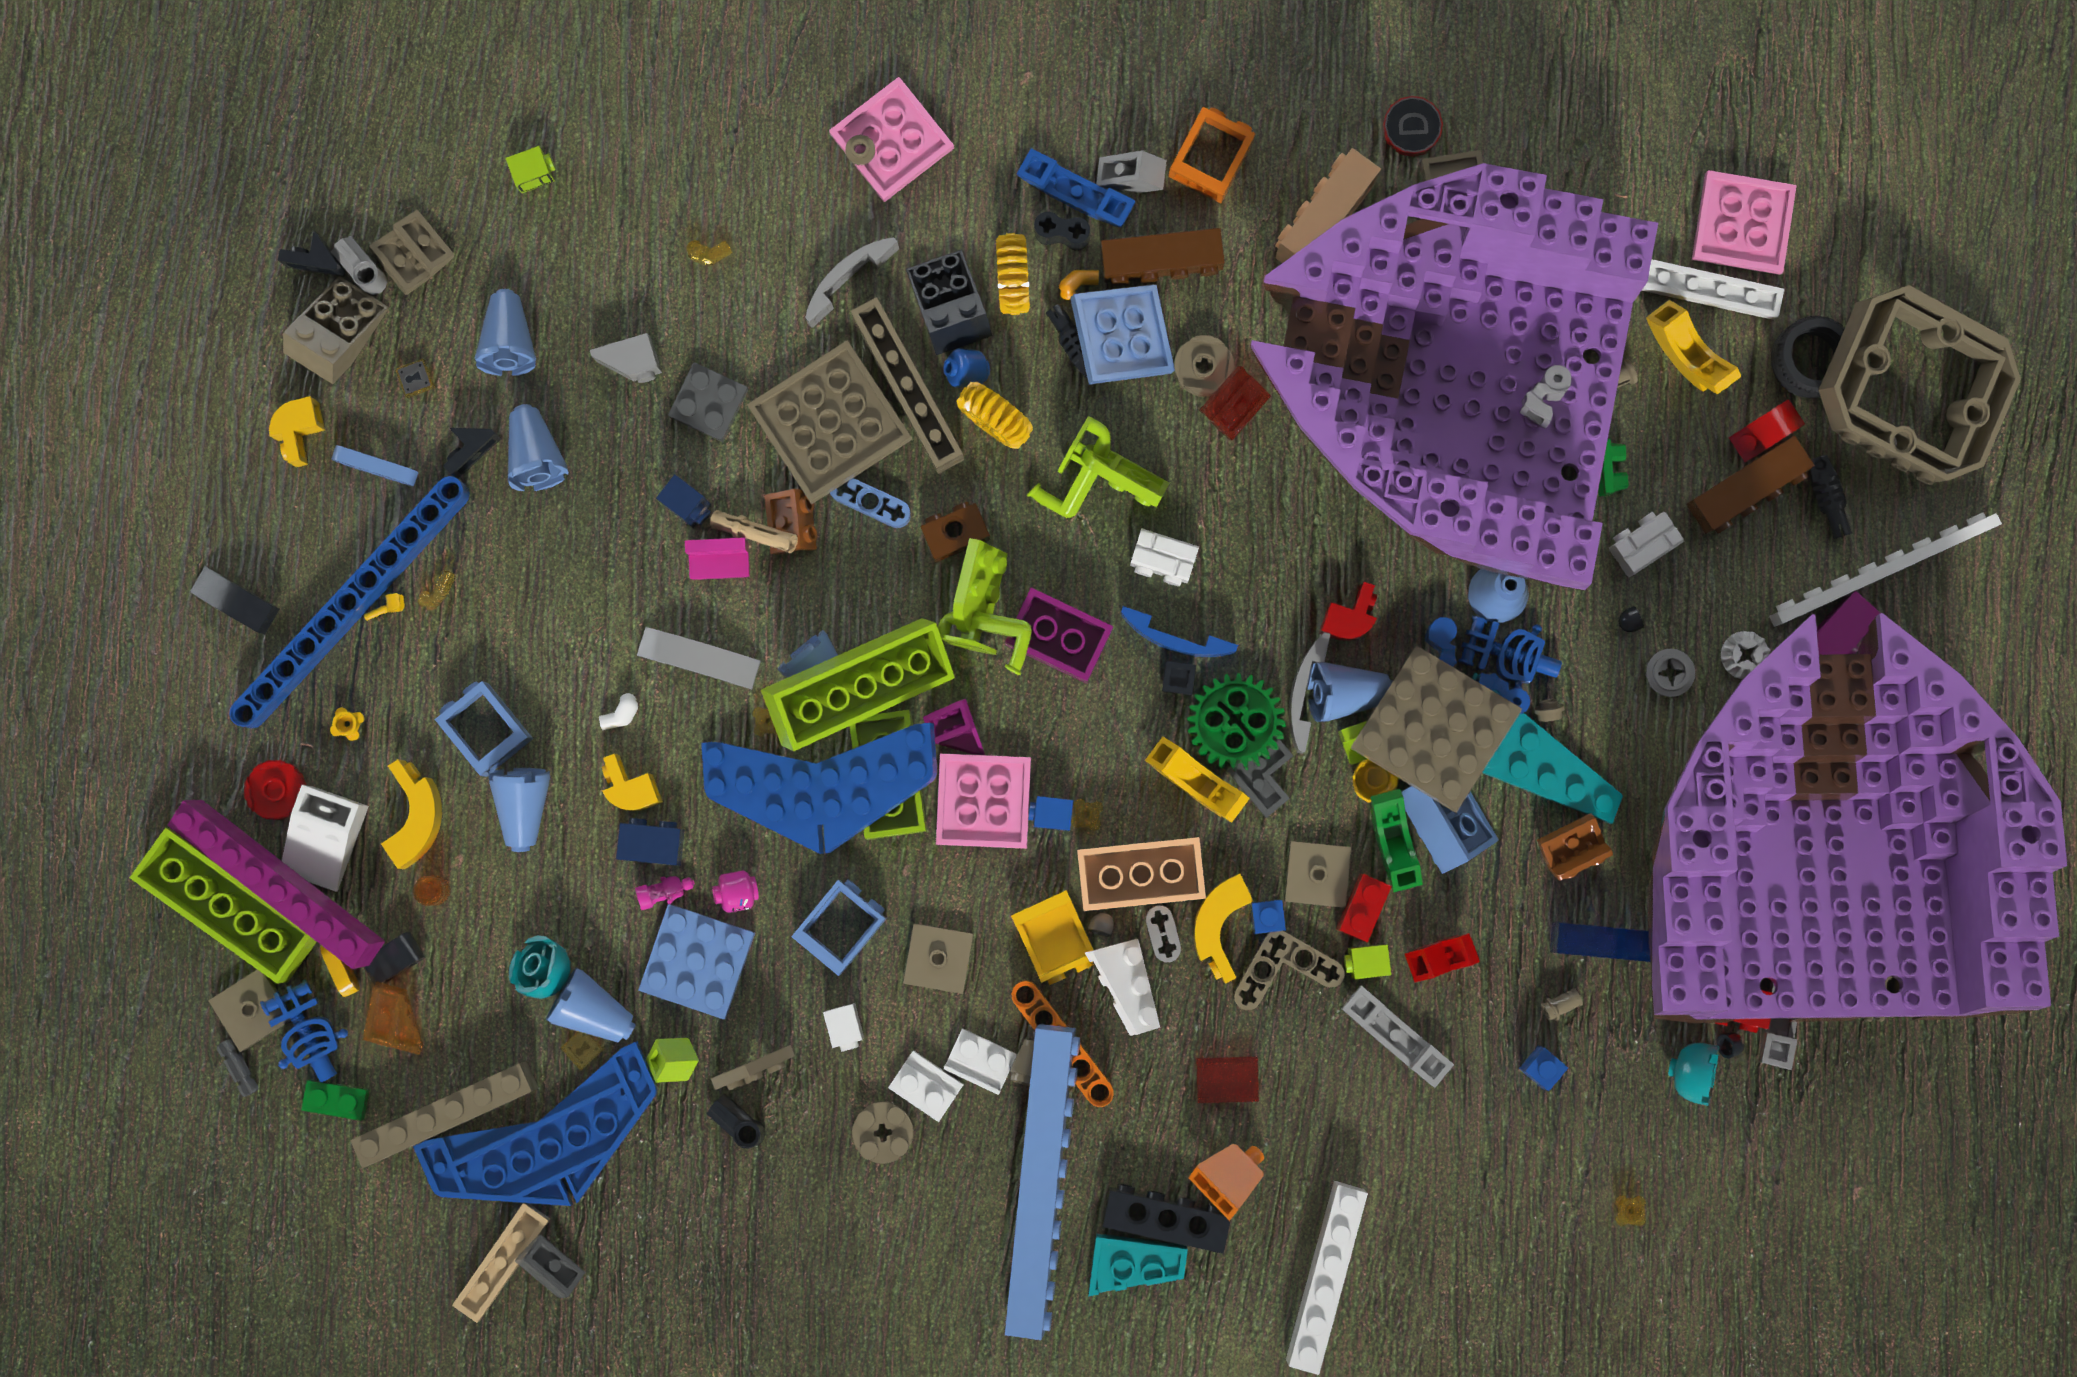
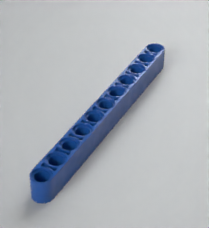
[229,476,470,729]

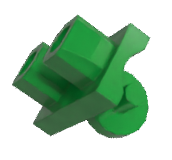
[1598,439,1629,497]

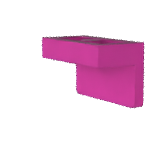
[685,538,750,580]

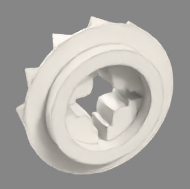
[1721,631,1771,679]

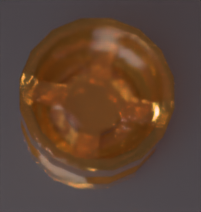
[413,875,451,906]

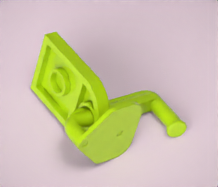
[1027,416,1170,518]
[938,538,1032,675]

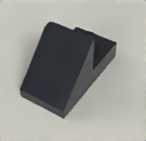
[278,231,346,277]
[443,428,502,479]

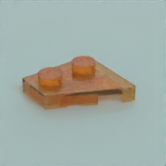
[362,982,424,1055]

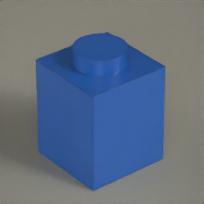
[1028,796,1073,831]
[1249,900,1286,934]
[1519,1046,1568,1091]

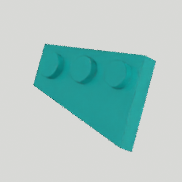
[1088,1233,1188,1297]

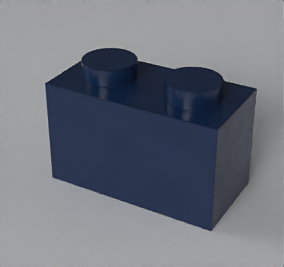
[656,474,711,529]
[616,818,685,866]

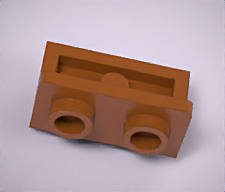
[1537,813,1613,881]

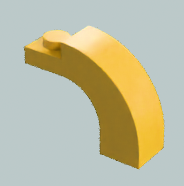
[1646,300,1741,394]
[1145,736,1250,823]
[381,759,442,869]
[1193,874,1253,983]

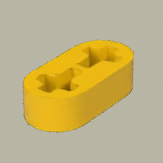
[320,945,360,997]

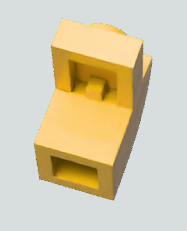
[269,396,325,467]
[602,754,663,811]

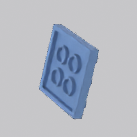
[1070,284,1175,384]
[638,904,755,1020]

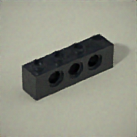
[1102,1183,1231,1254]

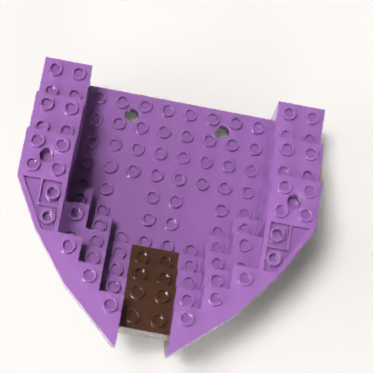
[1251,163,1658,591]
[1648,613,2067,1023]

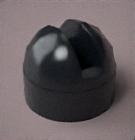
[1618,606,1644,632]
[1717,1032,1745,1059]

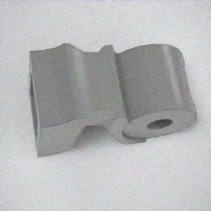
[1519,365,1571,429]

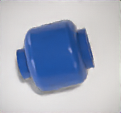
[943,349,990,388]

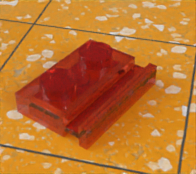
[1199,366,1271,440]
[1196,1056,1259,1103]

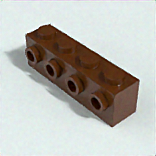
[1101,228,1225,286]
[1686,435,1815,534]

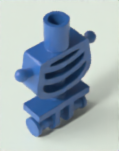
[1458,616,1562,689]
[260,979,348,1082]

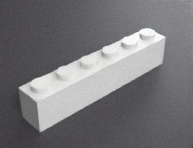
[1286,1181,1368,1375]

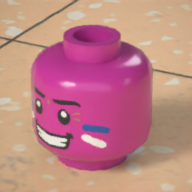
[712,870,759,913]

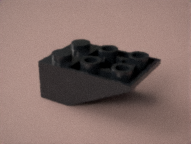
[906,249,992,355]

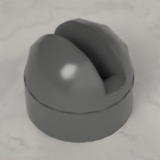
[1088,913,1114,937]

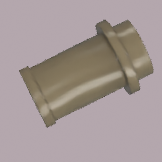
[1541,988,1583,1021]

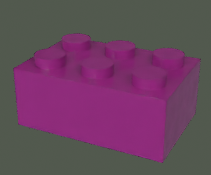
[1005,588,1113,684]

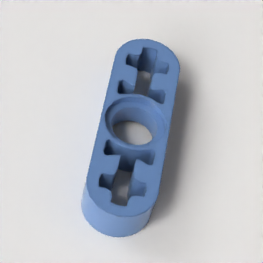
[331,445,419,487]
[830,478,911,528]

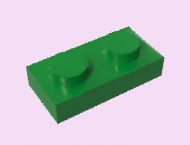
[301,1079,370,1121]

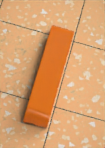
[1011,980,1114,1107]

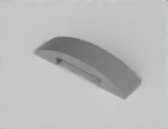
[805,237,899,328]
[637,627,761,690]
[1289,632,1330,754]
[1760,980,1797,1070]
[1341,985,1454,1088]

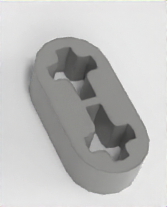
[1145,906,1181,962]

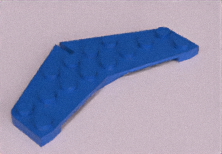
[701,723,937,854]
[413,1041,658,1206]

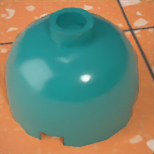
[509,935,571,999]
[1668,1043,1719,1106]

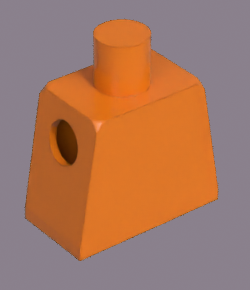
[1189,1144,1264,1221]

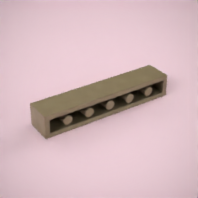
[850,297,964,474]
[350,1061,539,1169]

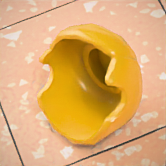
[1352,759,1399,802]

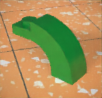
[1370,789,1423,893]

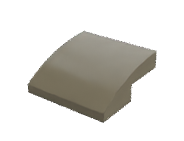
[369,209,454,295]

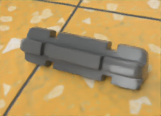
[217,1039,258,1097]

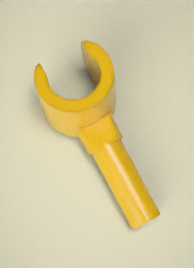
[364,593,405,621]

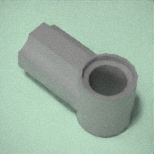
[331,236,387,295]

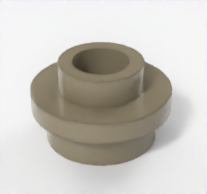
[845,135,875,165]
[1534,699,1565,722]

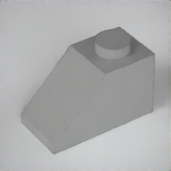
[1096,150,1167,193]
[590,333,662,383]

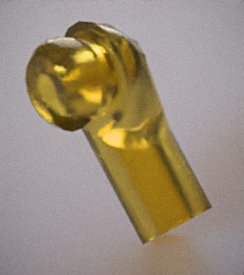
[686,240,733,266]
[418,570,456,611]

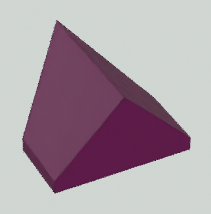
[923,699,985,756]

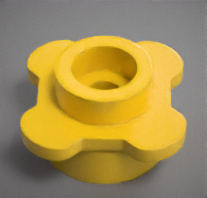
[330,707,364,741]

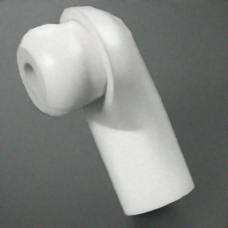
[599,693,638,730]

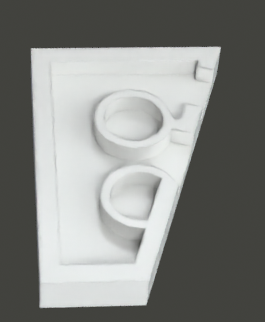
[1085,939,1160,1036]

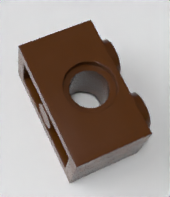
[920,502,991,563]

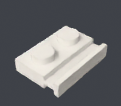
[944,1028,1017,1095]
[888,1050,964,1122]

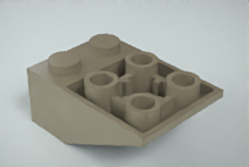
[283,276,388,384]

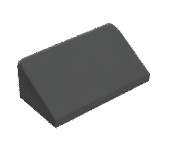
[515,1234,585,1298]

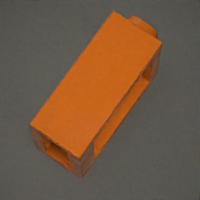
[1169,107,1256,203]

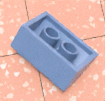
[1401,786,1499,874]

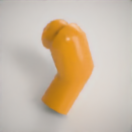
[1058,270,1099,300]

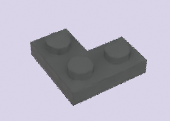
[1227,739,1293,818]

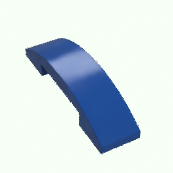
[1017,148,1136,228]
[1121,606,1238,657]

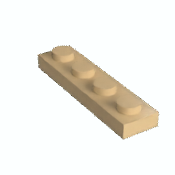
[452,1203,550,1323]

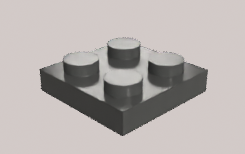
[668,362,749,442]

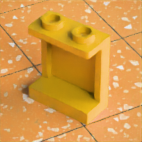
[1011,890,1094,985]

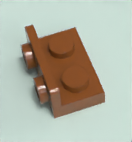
[764,489,817,555]

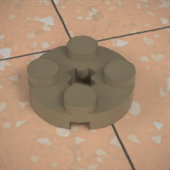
[1174,335,1234,397]
[852,1101,914,1164]

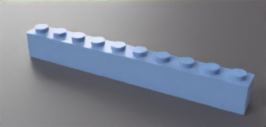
[1005,1024,1080,1340]

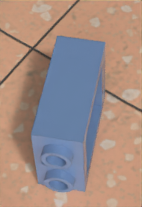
[435,681,533,777]
[791,879,887,976]

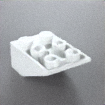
[282,785,369,892]

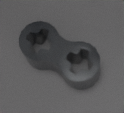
[1034,211,1090,251]
[364,931,426,988]

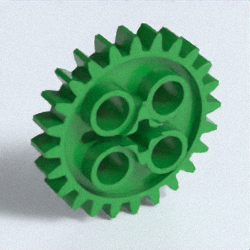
[1187,673,1286,771]

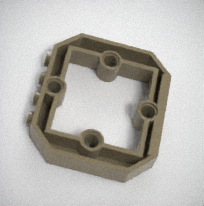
[1819,285,2021,485]

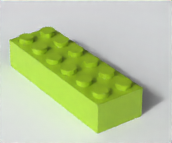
[761,618,955,751]
[129,827,317,984]

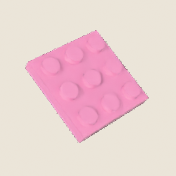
[829,77,954,202]
[1692,170,1797,275]
[936,754,1031,849]

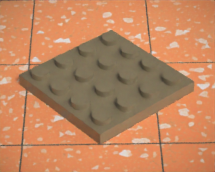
[747,340,913,504]
[1351,645,1522,813]

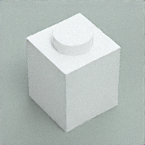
[823,1003,864,1052]

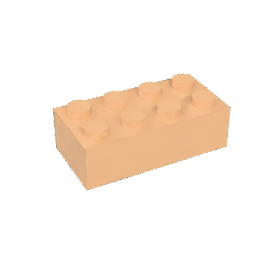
[1275,148,1381,263]
[1077,837,1206,911]

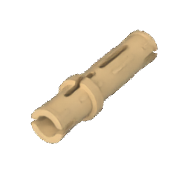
[710,510,798,553]

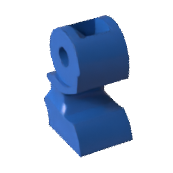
[1425,617,1457,667]
[1475,673,1530,714]

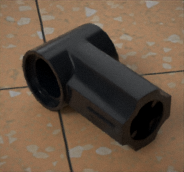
[706,1093,766,1149]

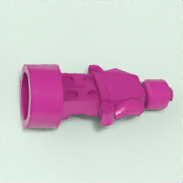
[635,876,695,911]

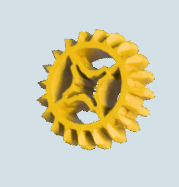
[996,233,1030,315]
[956,382,1033,449]

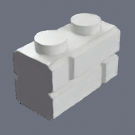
[1609,511,1684,577]
[1130,529,1199,586]

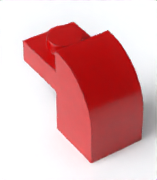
[1728,399,1805,462]
[1319,582,1377,641]
[1404,933,1480,982]

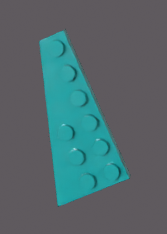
[1471,672,1623,824]

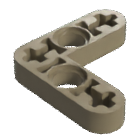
[1233,931,1345,1010]

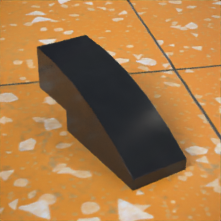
[190,566,280,635]

